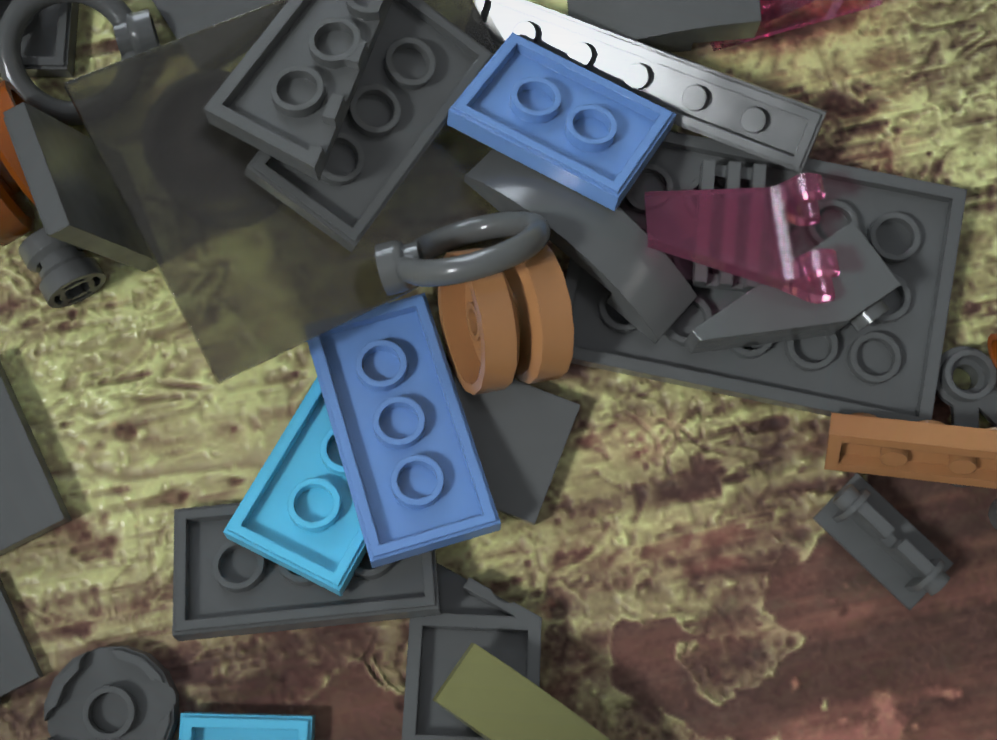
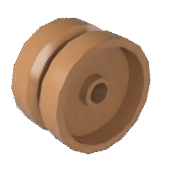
[438,244,574,395]

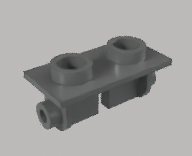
[812,473,953,610]

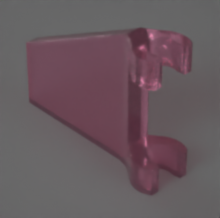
[644,173,840,304]

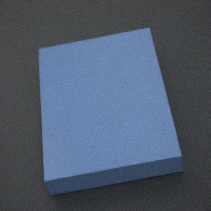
[447,32,676,212]

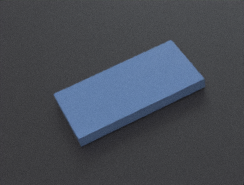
[303,293,501,568]

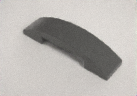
[464,149,697,344]

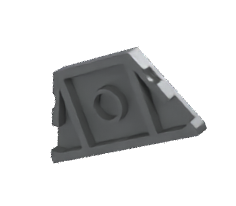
[402,563,542,740]

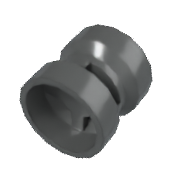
[19,227,106,308]

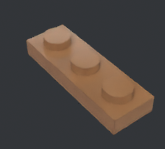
[824,412,997,489]

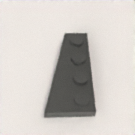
[203,0,393,181]

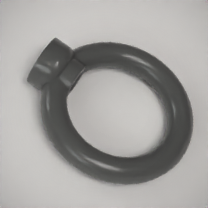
[0,0,163,126]
[375,211,551,296]

